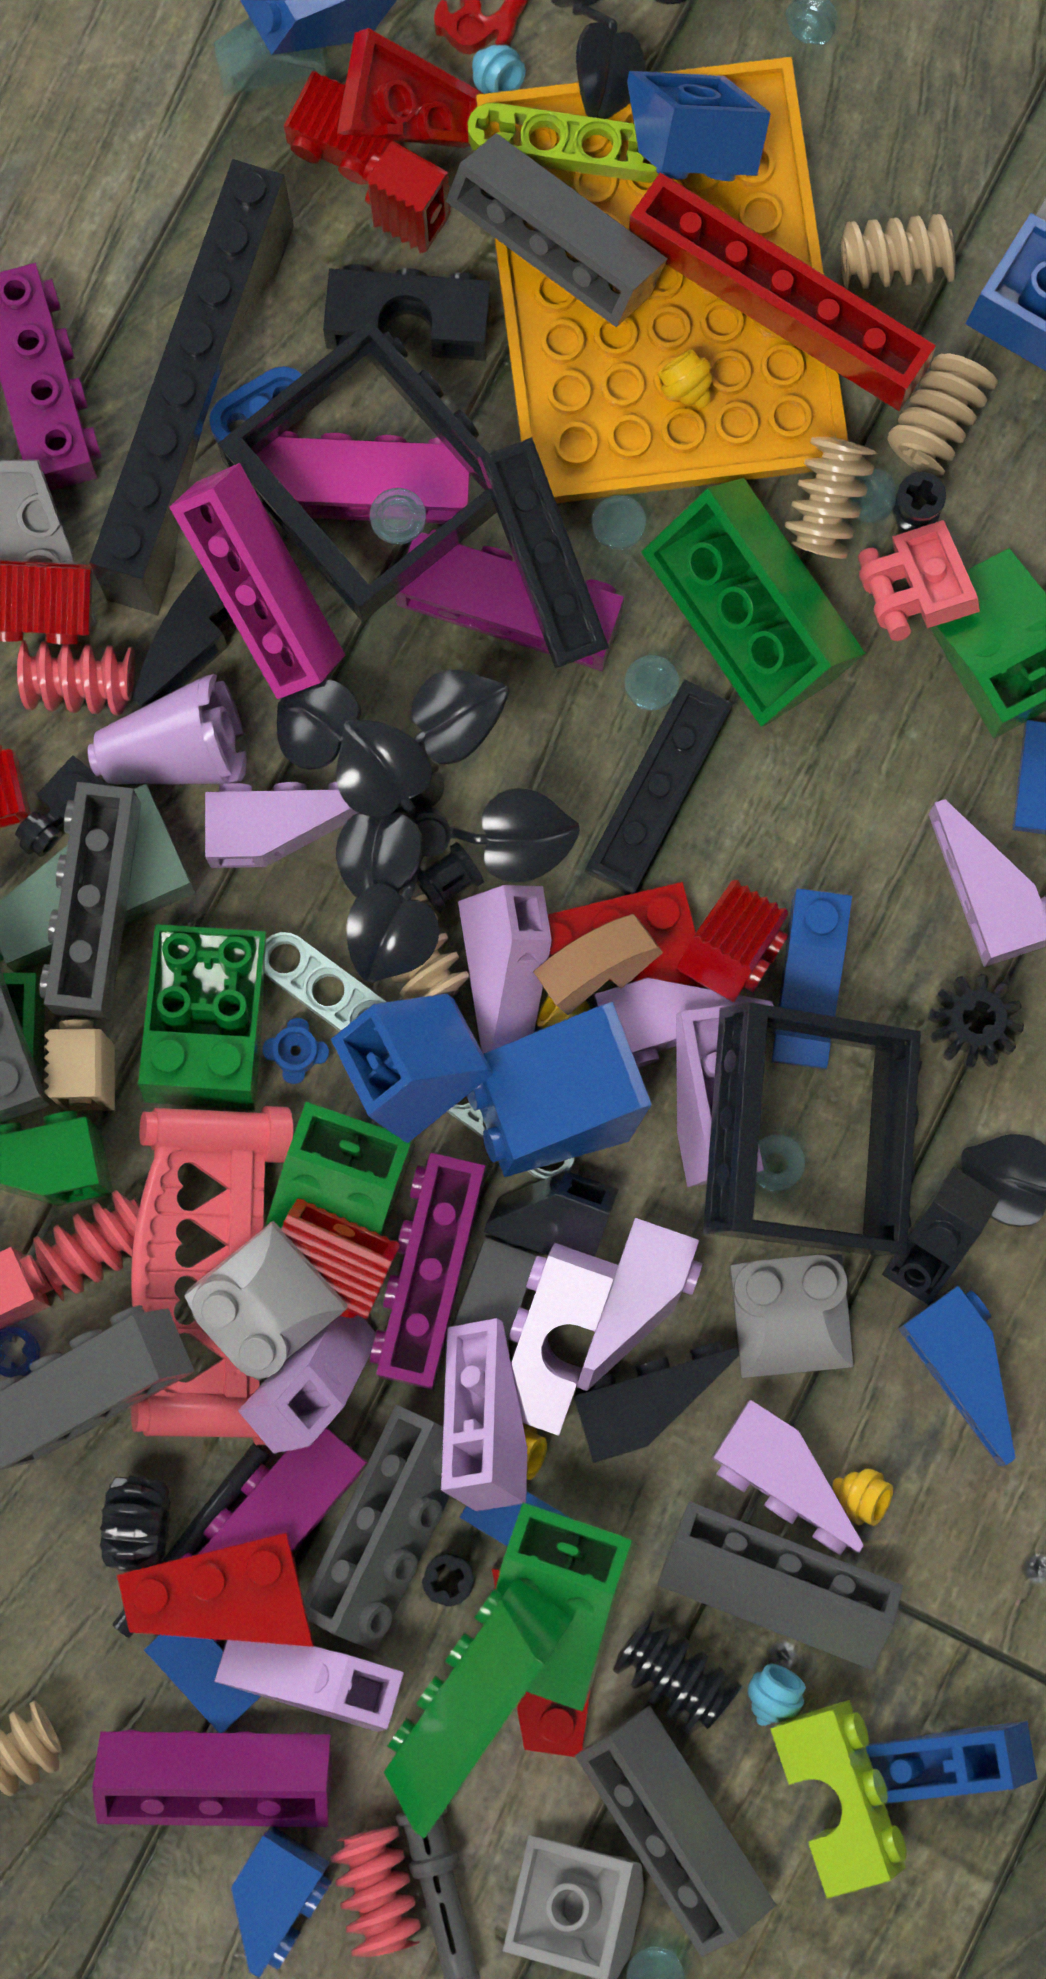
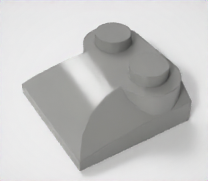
[184,1221,348,1381]
[729,1254,854,1378]
[503,1835,644,1979]

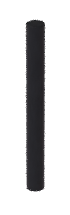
[112,1443,271,1638]

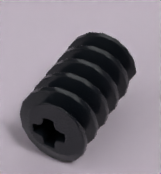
[613,1611,743,1734]

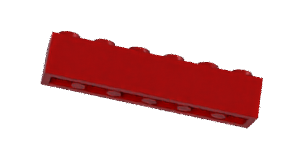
[629,172,936,411]

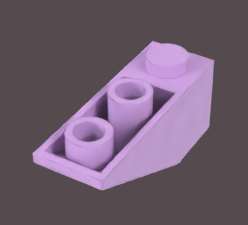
[205,782,358,868]
[458,885,552,1054]
[594,978,774,1068]
[238,1315,376,1453]
[711,1400,864,1556]
[214,1640,404,1732]

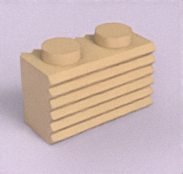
[44,1020,115,1111]

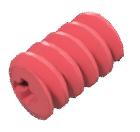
[17,640,135,716]
[33,1190,140,1302]
[330,1826,421,1957]

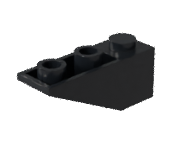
[573,1341,740,1463]

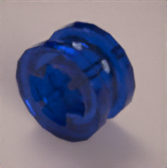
[0,1327,41,1378]

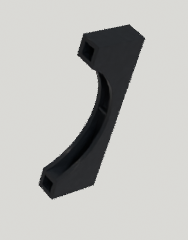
[89,159,294,616]

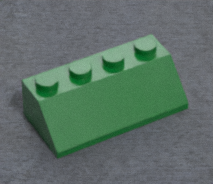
[641,478,866,727]
[384,1578,573,1839]

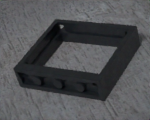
[217,320,497,622]
[703,1002,922,1256]

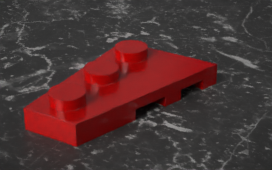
[337,28,483,148]
[548,882,708,989]
[117,1532,314,1647]

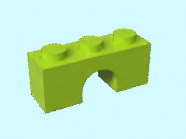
[770,1700,907,1899]

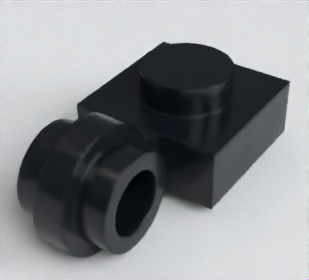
[15,755,107,857]

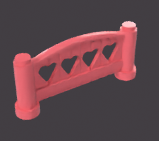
[131,1106,293,1445]

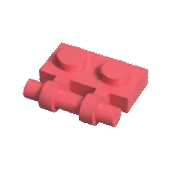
[858,520,980,641]

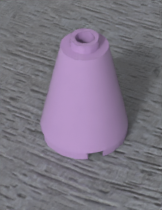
[88,674,247,784]

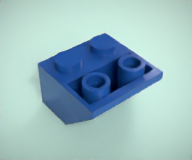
[331,994,493,1143]
[231,1827,332,1978]

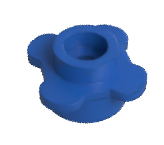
[263,1018,329,1084]

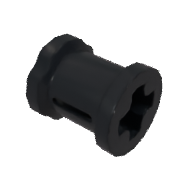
[892,472,946,532]
[416,842,484,913]
[422,1554,475,1607]

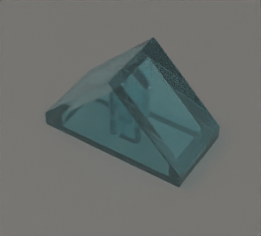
[214,17,327,96]

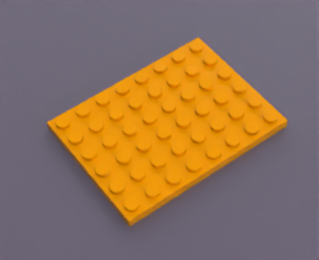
[476,57,848,503]

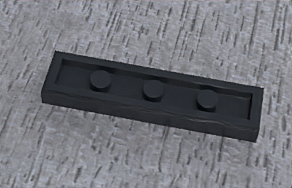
[477,437,609,668]
[585,679,733,895]

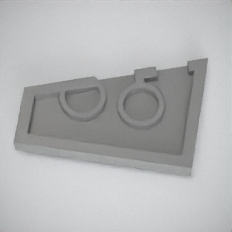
[0,460,97,626]

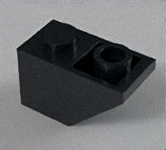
[882,1166,1001,1306]
[484,1171,619,1257]

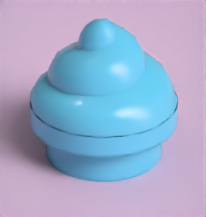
[472,45,526,94]
[747,1664,805,1726]

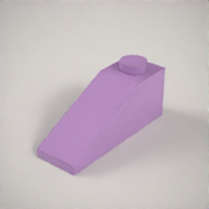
[928,799,1046,967]
[676,1005,763,1187]
[576,1218,703,1391]
[441,1318,527,1511]

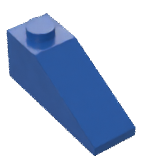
[771,888,852,1069]
[898,1285,1016,1466]
[865,1721,1038,1803]

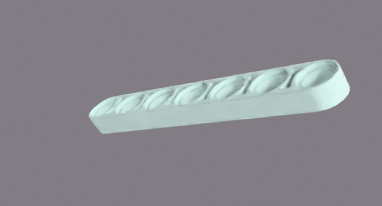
[264,932,574,1180]

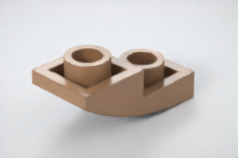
[533,914,663,1015]

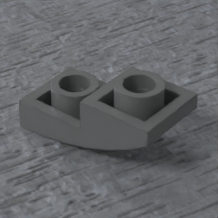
[445,1234,538,1349]

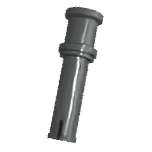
[395,1807,480,1979]

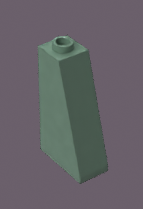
[0,784,196,973]

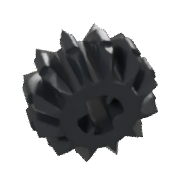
[928,974,1024,1069]
[99,1475,171,1572]

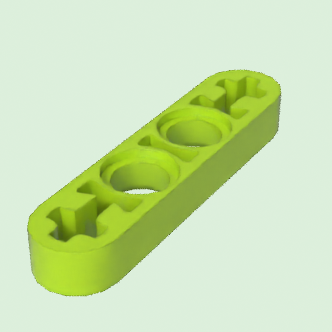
[468,103,658,182]

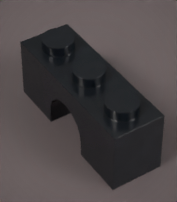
[323,264,491,361]

